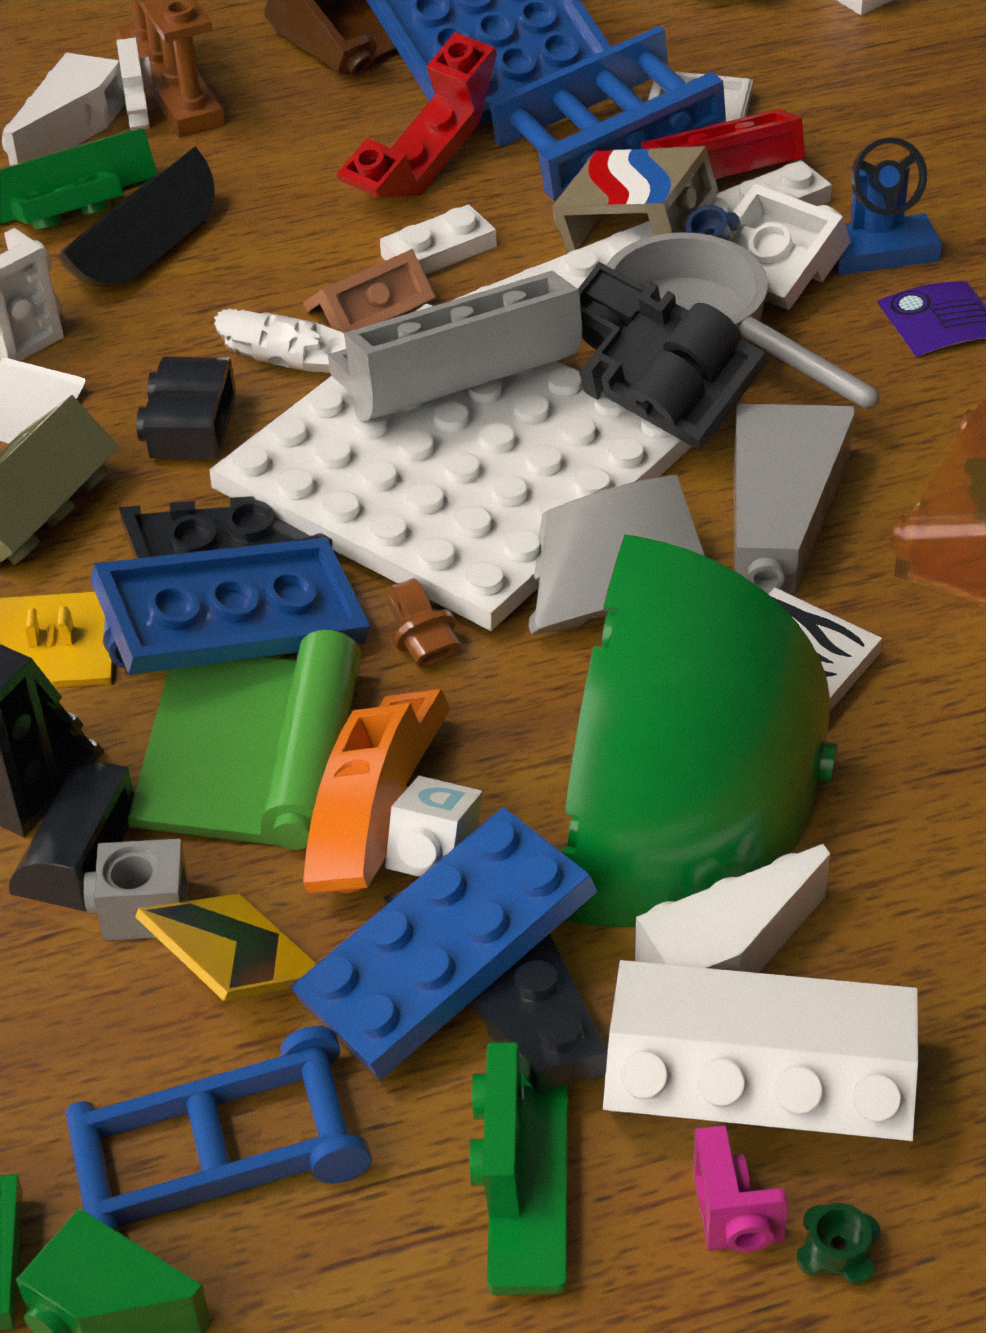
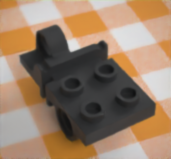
[578,262,766,451]

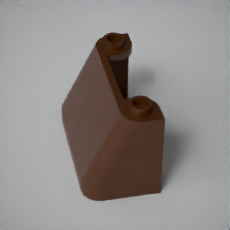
[264,0,398,75]

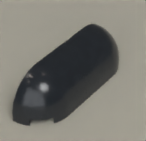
[57,146,215,287]

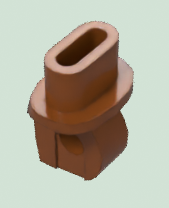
[387,578,461,667]

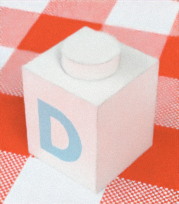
[385,776,483,877]

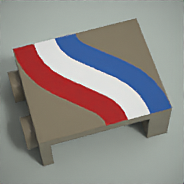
[552,146,718,251]

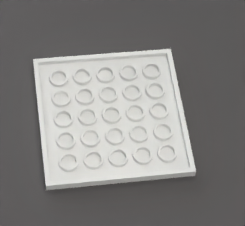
[210,303,692,631]

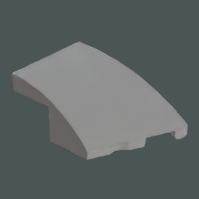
[529,474,705,635]

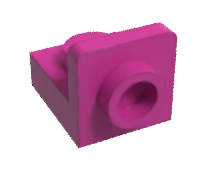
[693,1125,789,1252]

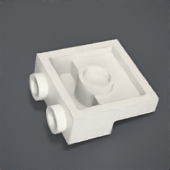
[731,183,851,311]

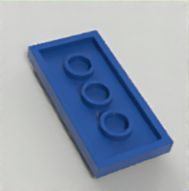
[90,537,371,675]
[290,807,597,1081]

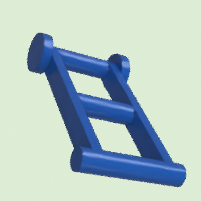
[65,1026,372,1232]

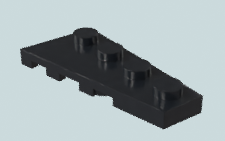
[119,496,340,559]
[384,891,608,1093]

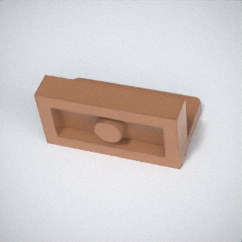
[303,248,436,333]

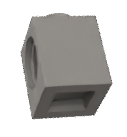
[84,839,189,941]

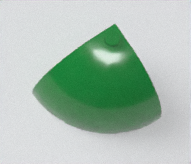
[561,534,839,927]

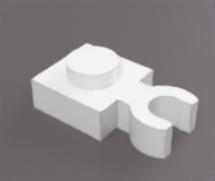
[116,37,153,130]

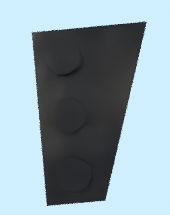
[0,644,104,838]

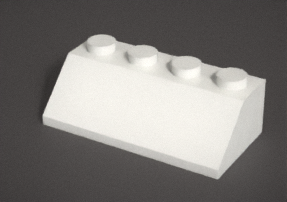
[603,960,918,1141]

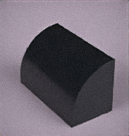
[9,763,134,911]

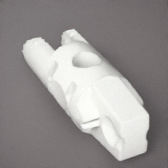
[214,308,346,373]

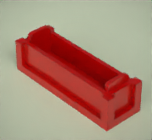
[641,109,806,179]

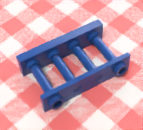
[489,26,726,202]

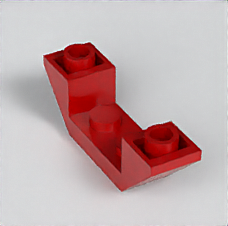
[337,32,497,198]

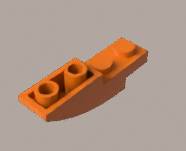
[303,688,450,893]

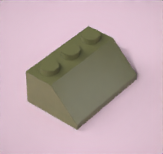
[0,395,119,565]

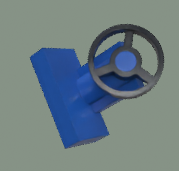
[834,138,942,275]

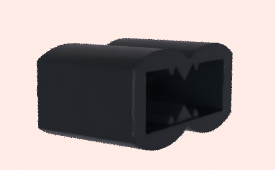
[136,356,236,459]

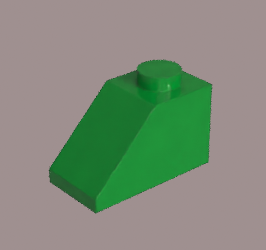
[16,1208,211,1333]

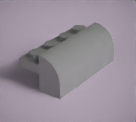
[328,271,582,421]

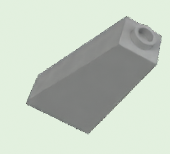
[734,403,854,594]

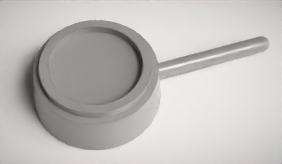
[606,232,880,409]

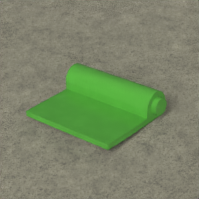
[128,630,362,850]

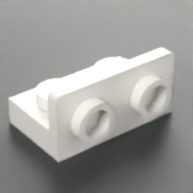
[0,228,64,362]

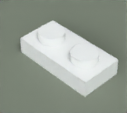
[380,204,497,275]

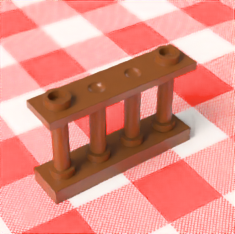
[116,0,225,138]

